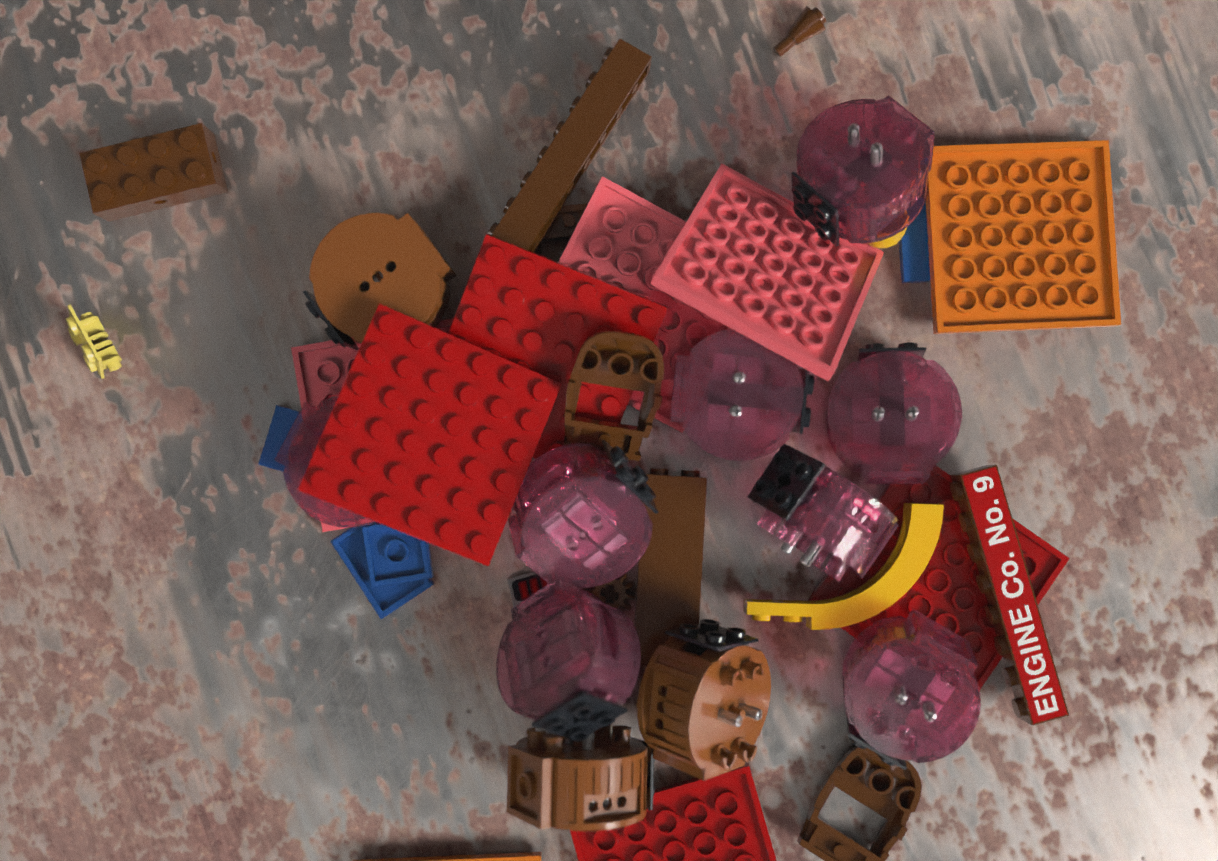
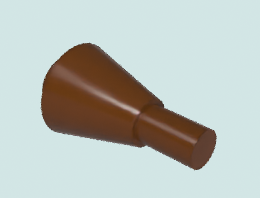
[773,6,826,58]

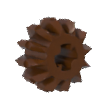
[583,565,636,620]

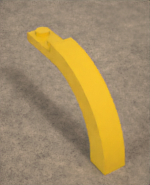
[743,503,944,630]

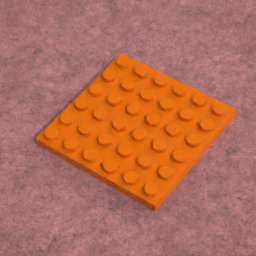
[922,140,1121,334]

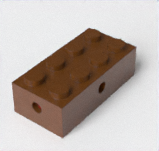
[79,123,228,222]

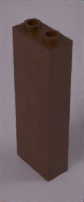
[632,468,707,666]

